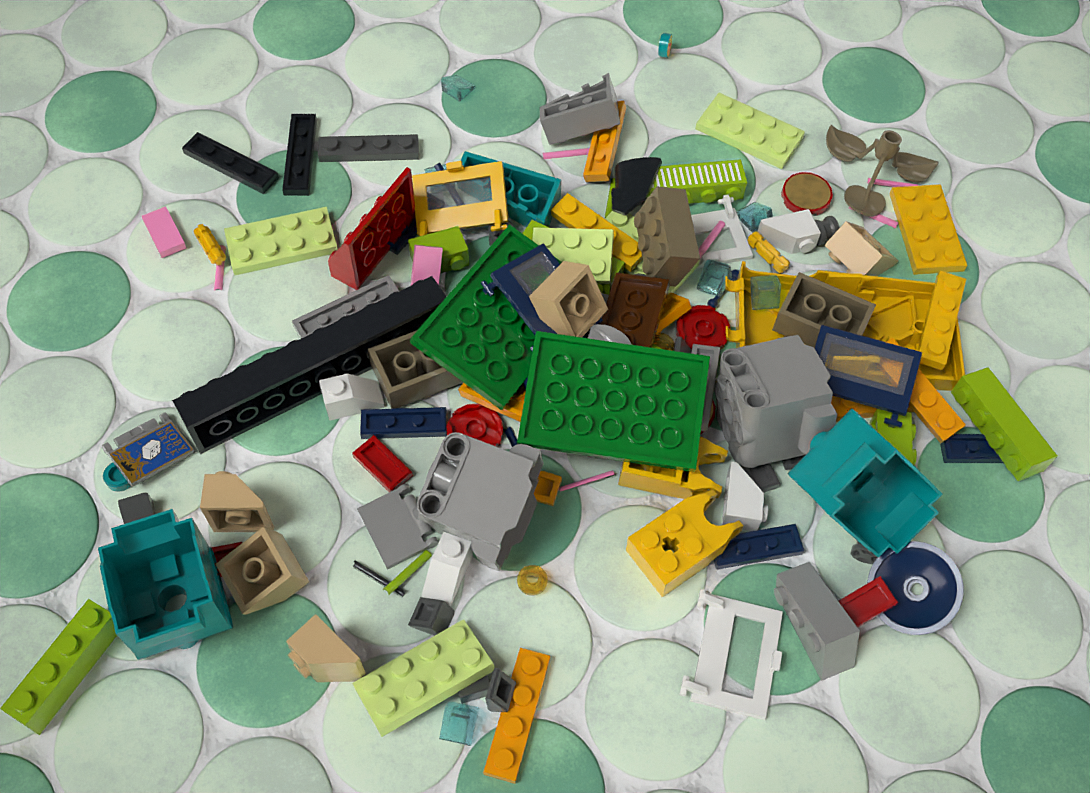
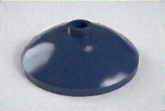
[867,541,964,635]

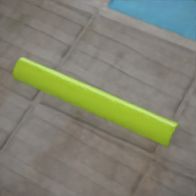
[605,178,615,218]
[383,550,432,595]

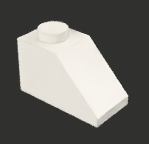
[757,209,821,254]
[319,374,385,421]
[722,462,768,531]
[421,531,473,607]

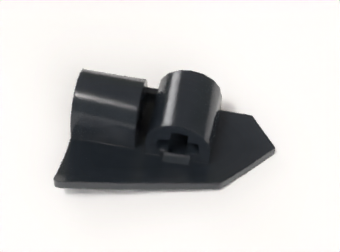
[611,157,662,215]

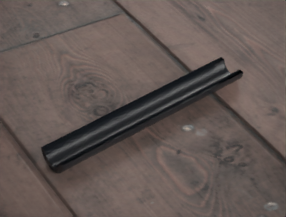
[353,560,406,597]

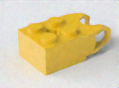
[618,436,728,499]
[626,489,744,597]

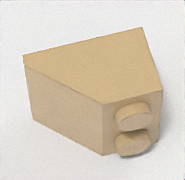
[825,221,899,276]
[529,261,608,337]
[200,471,274,532]
[216,527,309,615]
[286,614,366,682]

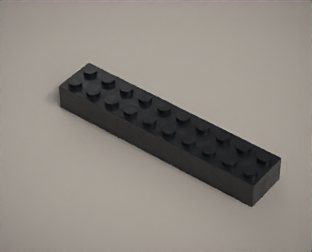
[172,276,446,454]

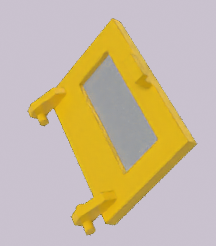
[412,161,509,236]

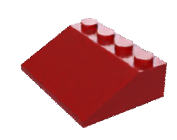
[328,167,416,290]

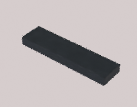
[282,114,317,196]
[182,132,279,194]

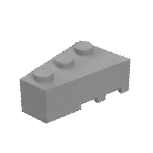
[539,73,620,145]
[774,562,860,681]

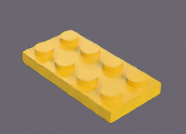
[889,184,967,275]

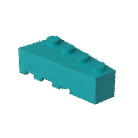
[457,151,561,227]

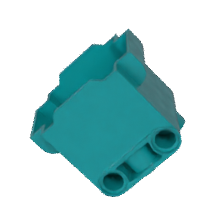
[787,408,943,558]
[98,509,233,660]

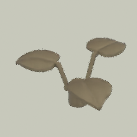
[826,125,939,217]

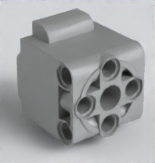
[713,335,837,468]
[417,432,544,571]

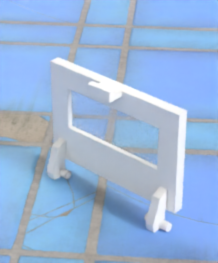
[691,195,753,269]
[680,589,783,720]

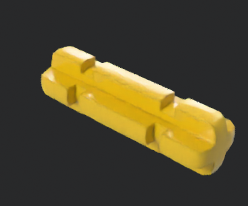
[194,224,226,266]
[747,231,790,274]

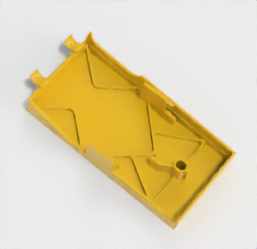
[725,261,965,391]

